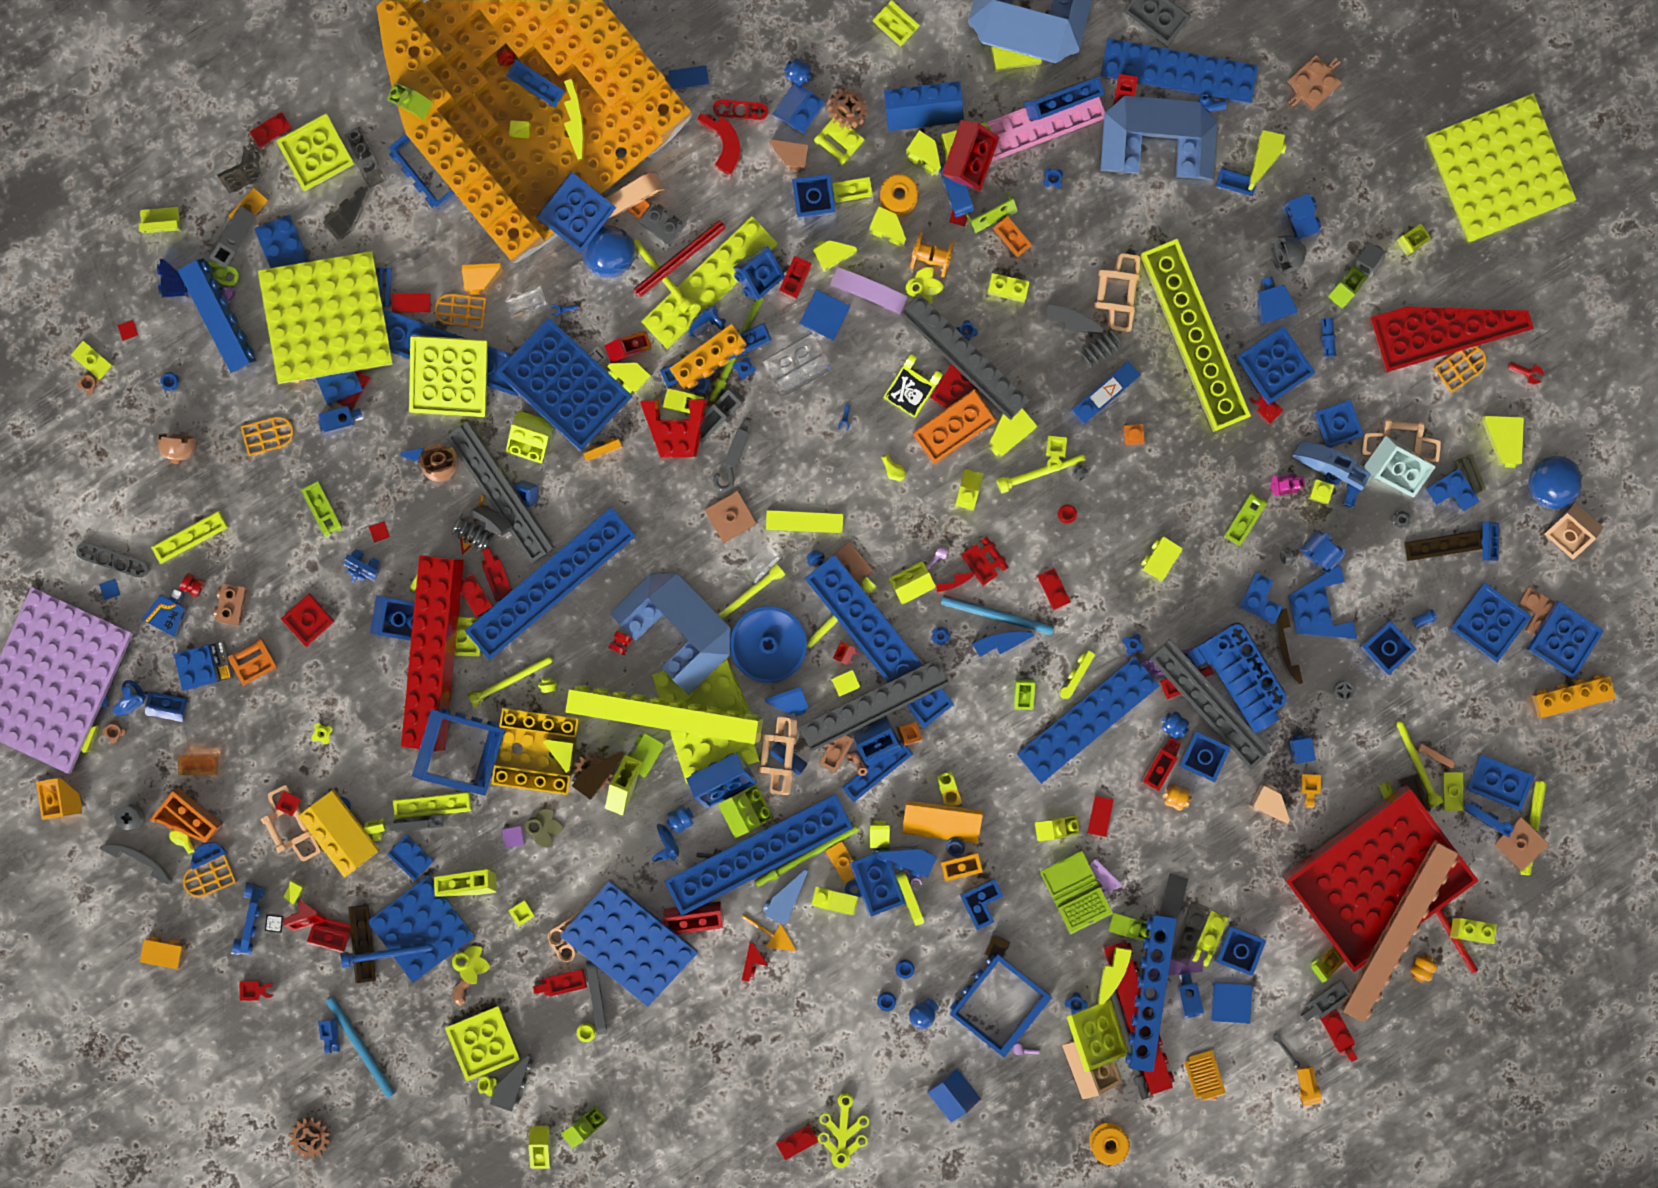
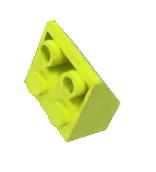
[906,130,941,176]
[506,410,553,464]

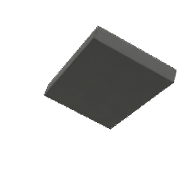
[1122,0,1191,47]

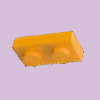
[583,438,622,462]

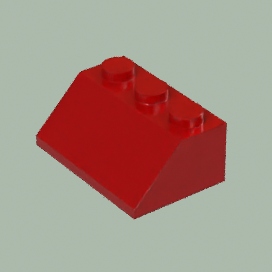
[942,120,1000,191]

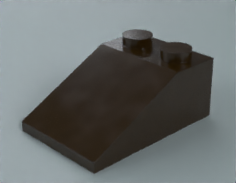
[571,750,627,800]

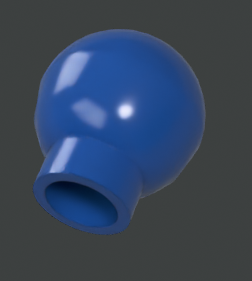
[909,998,939,1029]

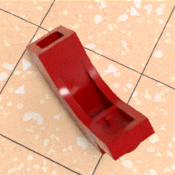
[697,113,741,177]

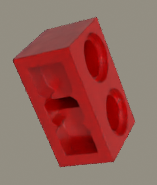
[779,255,812,301]

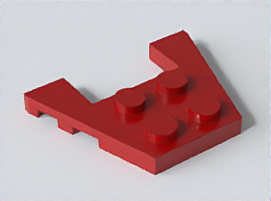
[640,399,708,458]

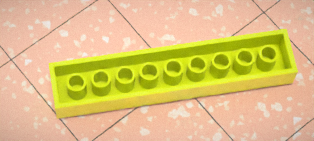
[1140,239,1251,432]
[565,684,764,744]

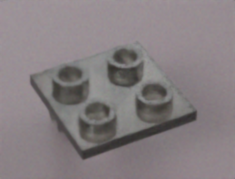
[217,143,264,194]

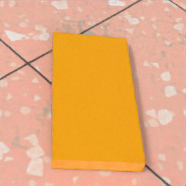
[902,800,983,844]

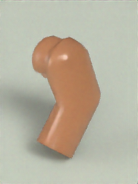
[847,750,867,776]
[453,979,471,1006]

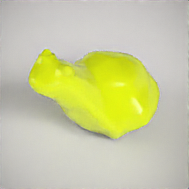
[881,454,907,481]
[169,829,195,854]

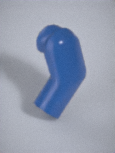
[1199,94,1227,112]

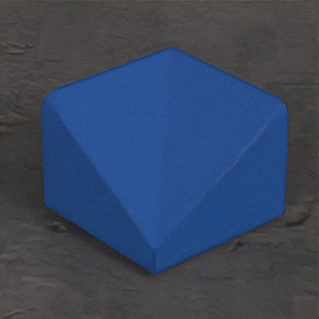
[514,480,538,507]

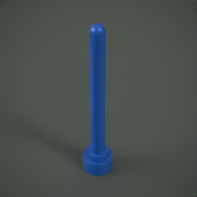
[340,944,434,968]

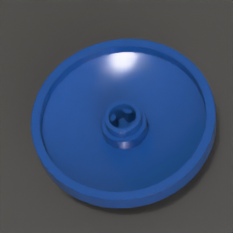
[730,606,807,683]

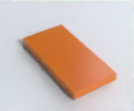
[912,389,997,464]

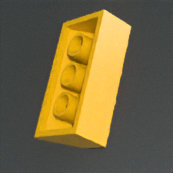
[298,789,380,878]

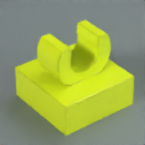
[364,818,385,842]

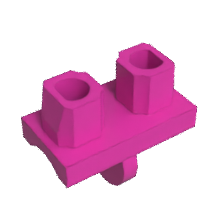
[1271,474,1305,496]

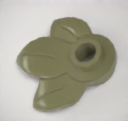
[525,809,563,848]

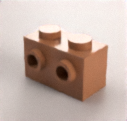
[214,584,248,626]

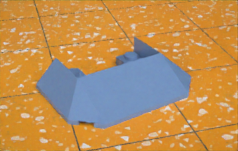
[968,0,1092,63]
[1100,95,1217,180]
[610,573,731,695]

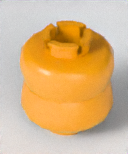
[1163,783,1192,811]
[1410,954,1438,983]

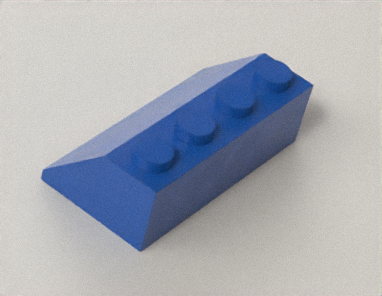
[884,81,964,132]

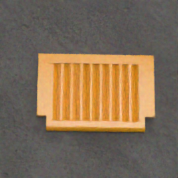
[1184,1050,1226,1101]

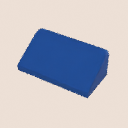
[145,692,187,722]
[769,742,807,775]

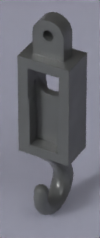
[713,417,751,492]

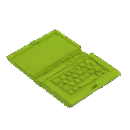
[1039,851,1113,934]

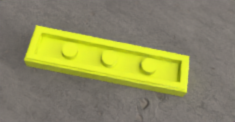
[766,510,843,533]
[151,511,229,564]
[393,792,472,819]

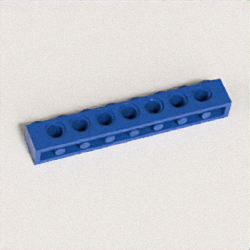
[1125,914,1177,1072]

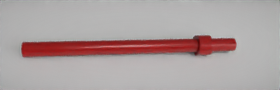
[1435,909,1478,974]

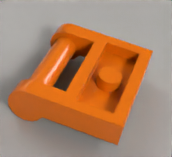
[227,637,278,686]

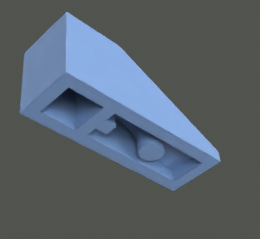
[763,869,808,925]

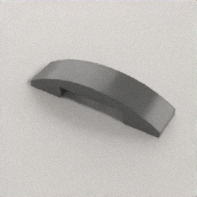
[99,844,172,885]
[1155,873,1188,950]

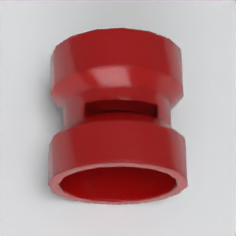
[179,573,205,598]
[608,631,633,656]

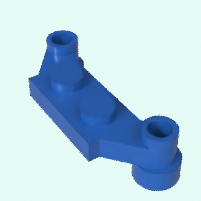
[231,882,265,955]

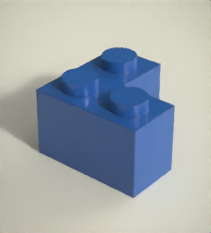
[1283,193,1322,240]
[1426,468,1479,511]
[1237,573,1283,624]
[960,878,1003,930]

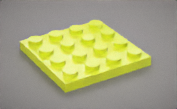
[409,335,488,417]

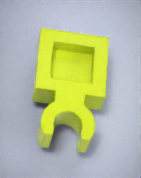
[1046,436,1067,471]

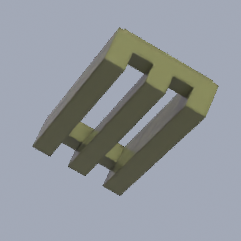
[1453,454,1486,494]

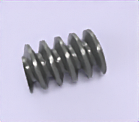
[1079,329,1122,368]
[451,513,494,552]
[114,804,145,830]

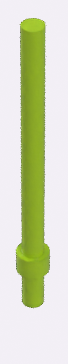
[709,298,764,403]
[755,825,859,887]

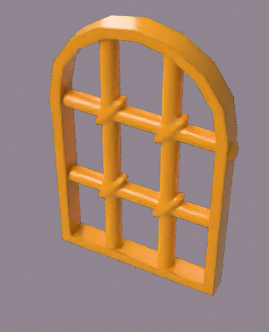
[435,294,486,329]
[1434,346,1486,393]
[241,417,294,456]
[183,855,237,897]

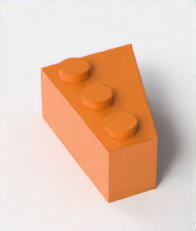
[150,788,223,843]

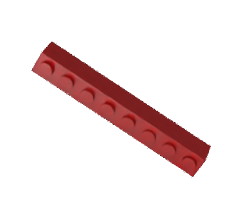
[1103,939,1175,1095]

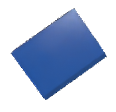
[927,1068,981,1122]

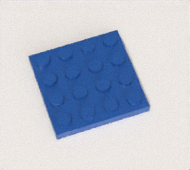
[369,875,475,983]

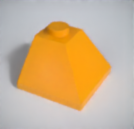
[462,263,504,295]
[36,778,82,820]

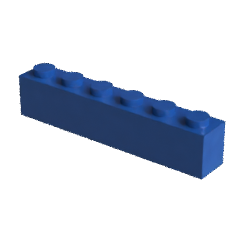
[178,258,257,373]

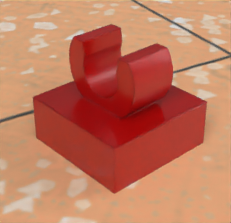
[833,641,859,665]
[275,791,302,817]

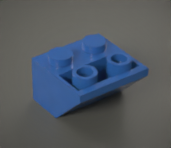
[853,715,903,767]

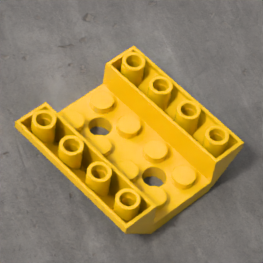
[491,708,579,795]

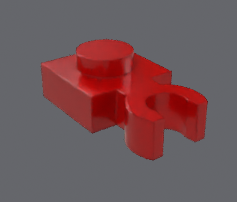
[1249,390,1284,424]
[239,981,273,1001]

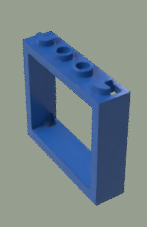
[388,134,456,209]
[412,708,505,796]
[949,953,1052,1058]

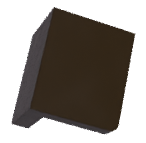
[983,934,1011,958]

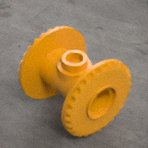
[880,174,919,216]
[910,232,954,277]
[1089,1123,1130,1165]

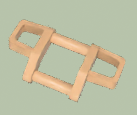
[1094,253,1140,332]
[1362,419,1441,462]
[758,717,797,795]
[261,785,321,861]

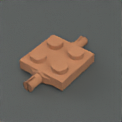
[1287,55,1341,110]

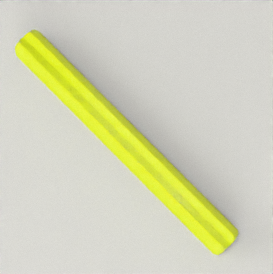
[1520,781,1546,875]

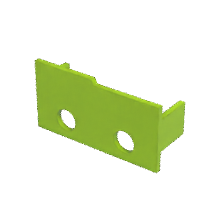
[966,192,1018,233]

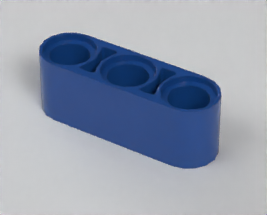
[940,163,974,217]

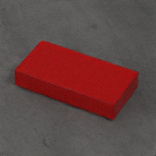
[392,293,431,313]
[1087,796,1114,837]

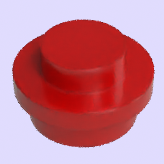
[497,49,515,67]
[1058,504,1077,524]

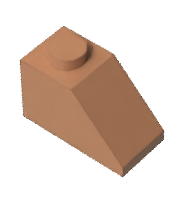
[770,139,808,172]

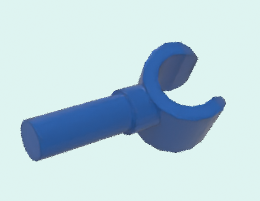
[550,305,578,317]
[838,404,850,431]

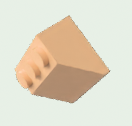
[1062,1039,1122,1099]

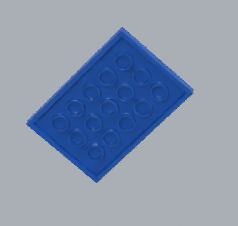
[496,318,633,452]
[560,879,698,1007]

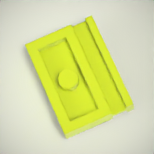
[873,0,920,47]

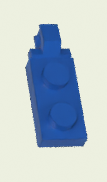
[1464,801,1515,837]

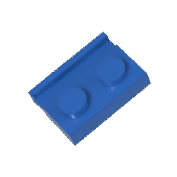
[387,834,434,881]

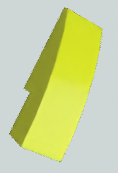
[1098,947,1132,1005]

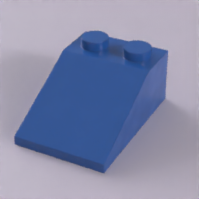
[370,595,415,641]

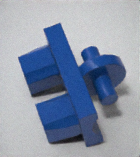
[344,549,380,583]

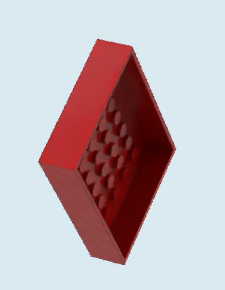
[1282,785,1479,972]

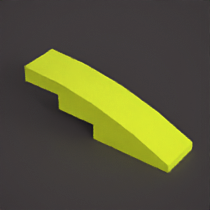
[564,79,585,161]

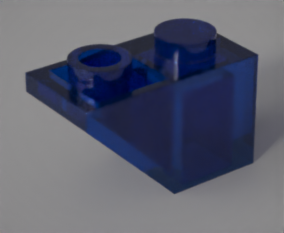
[157,259,188,299]

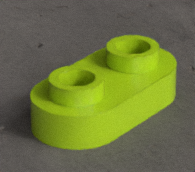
[207,260,240,286]

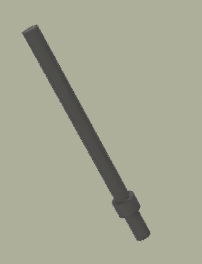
[1111,990,1149,1100]

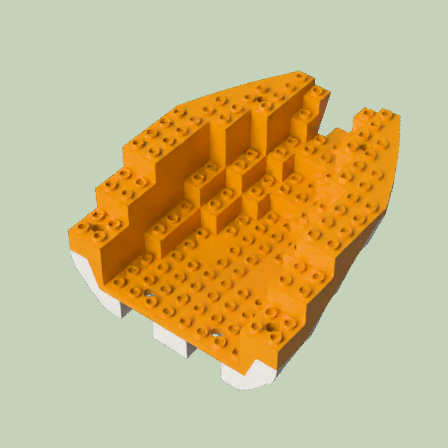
[376,0,692,263]

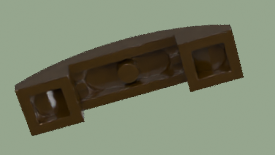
[1276,608,1303,684]

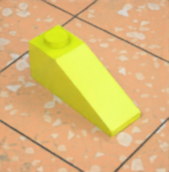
[1248,130,1287,190]
[434,869,497,897]

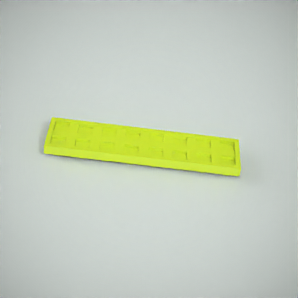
[641,217,778,350]

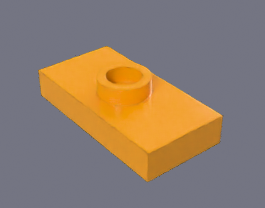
[229,188,268,218]
[825,841,855,884]

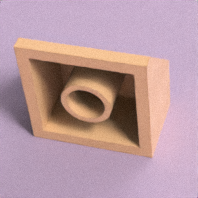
[1544,502,1603,559]
[1250,783,1290,824]

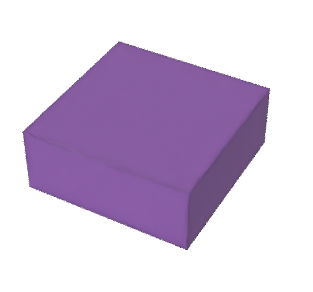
[502,826,525,848]

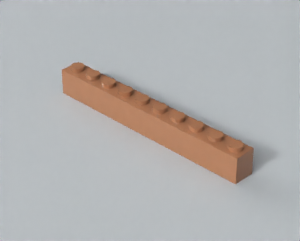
[1340,840,1458,1022]

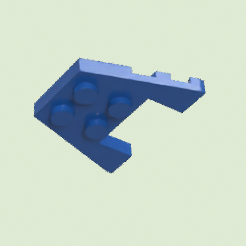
[1288,565,1357,639]

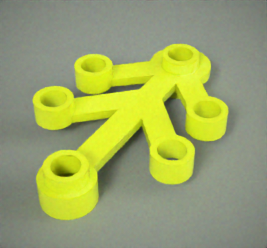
[817,1092,869,1168]

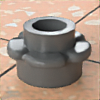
[1072,465,1090,482]
[1392,510,1411,529]
[1280,547,1296,566]

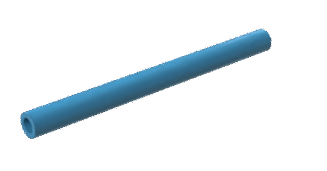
[941,595,1054,635]
[325,996,395,1098]

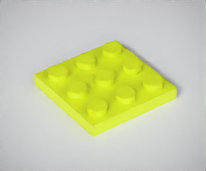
[276,113,355,192]
[1067,999,1128,1072]
[445,1006,520,1082]

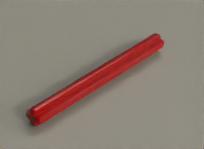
[634,220,725,297]

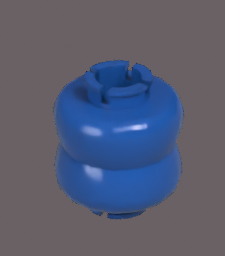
[784,58,813,86]
[1161,711,1189,739]
[666,805,695,833]

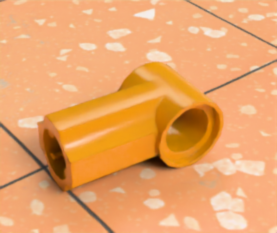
[1296,1066,1322,1107]

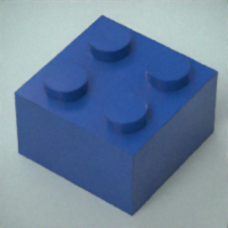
[792,174,836,220]
[1359,621,1417,675]
[1178,731,1231,782]
[1214,925,1266,976]

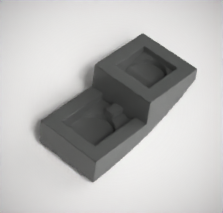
[470,505,512,535]

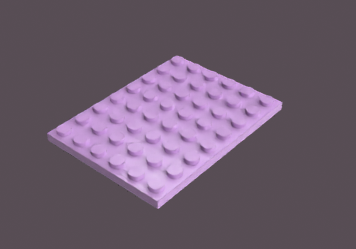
[0,587,133,774]

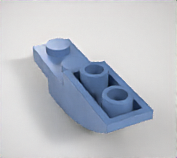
[1293,441,1371,491]

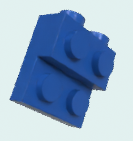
[733,245,785,300]

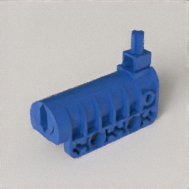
[1186,622,1287,733]

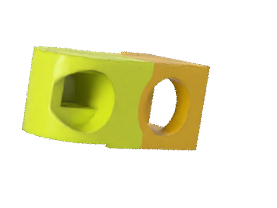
[936,771,962,807]

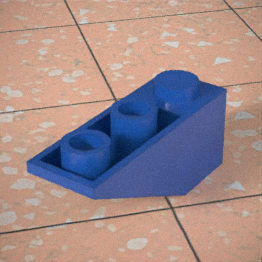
[873,846,937,878]

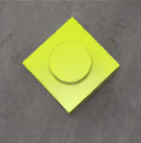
[508,900,535,927]

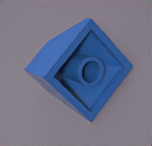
[765,687,808,717]

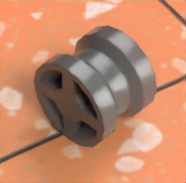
[1333,681,1355,700]

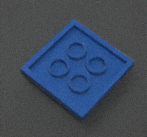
[536,172,616,253]
[1236,326,1316,405]
[1450,582,1531,663]
[1527,600,1604,679]

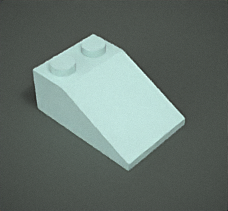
[1364,436,1436,498]

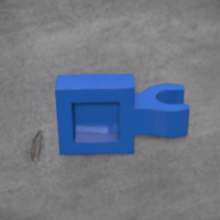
[318,1019,340,1053]

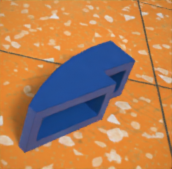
[972,632,1034,657]

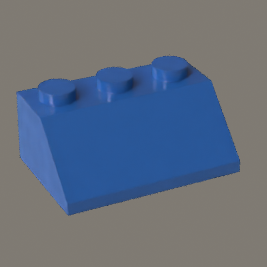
[686,752,757,809]

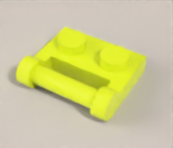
[813,117,865,166]

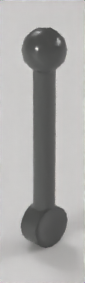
[1273,1034,1300,1068]

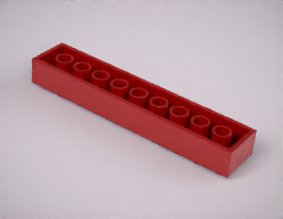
[401,555,464,752]

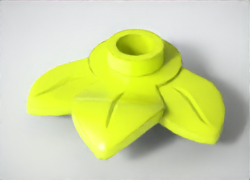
[906,267,944,305]
[452,946,490,984]

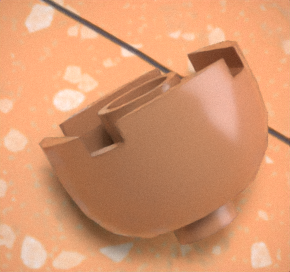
[157,433,197,464]
[419,444,458,482]

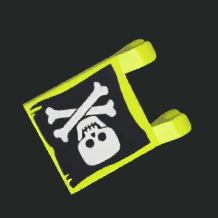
[883,355,943,418]

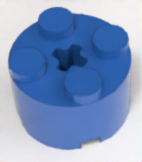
[1300,530,1346,574]

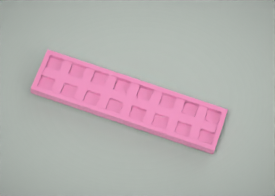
[986,97,1105,162]

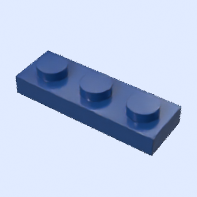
[506,60,565,108]

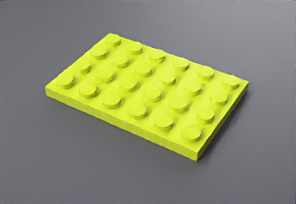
[652,658,760,784]

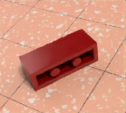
[663,901,724,934]

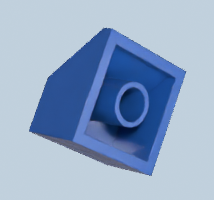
[772,83,825,136]

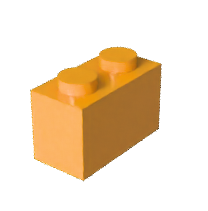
[940,852,983,882]
[140,936,185,969]

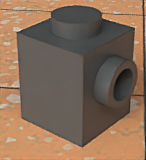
[1356,243,1385,277]

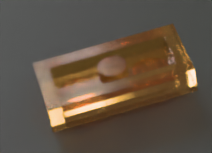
[178,755,218,775]

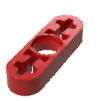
[713,99,768,121]

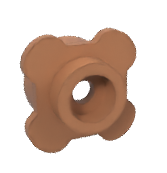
[77,372,100,395]
[102,720,125,743]

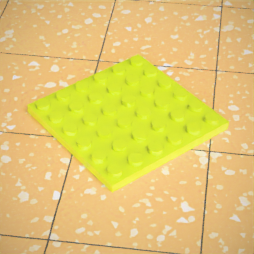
[1426,93,1576,243]
[258,251,393,384]

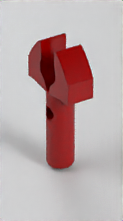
[1508,362,1545,385]

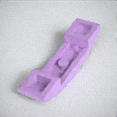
[830,267,908,314]

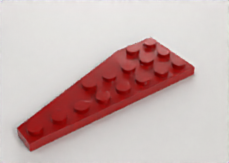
[1370,306,1534,373]

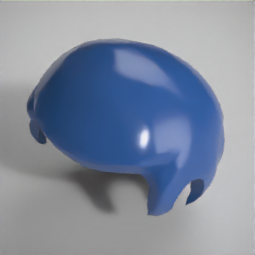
[582,225,636,278]
[1528,456,1582,510]

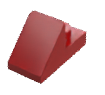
[283,900,326,931]
[742,941,768,982]

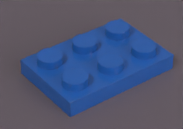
[1466,754,1535,811]
[850,853,905,917]

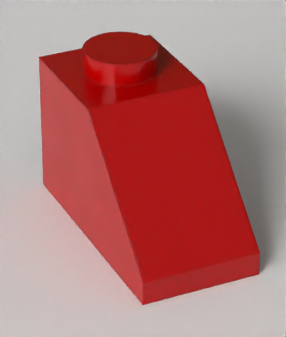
[604,331,652,363]

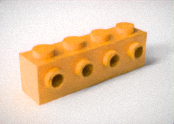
[669,324,747,390]
[1532,674,1616,718]

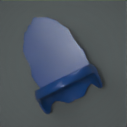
[688,305,726,337]
[112,680,149,716]
[652,824,679,862]

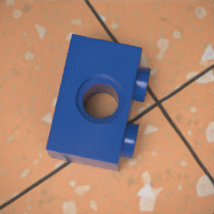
[1288,734,1316,764]

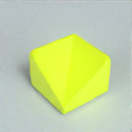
[509,120,531,138]
[284,880,305,904]

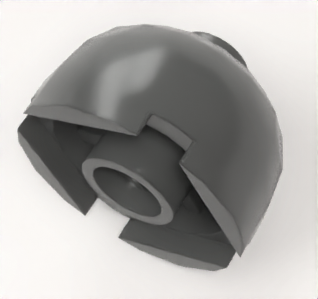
[1271,235,1307,274]

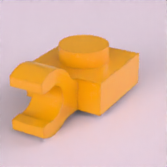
[1300,774,1321,808]

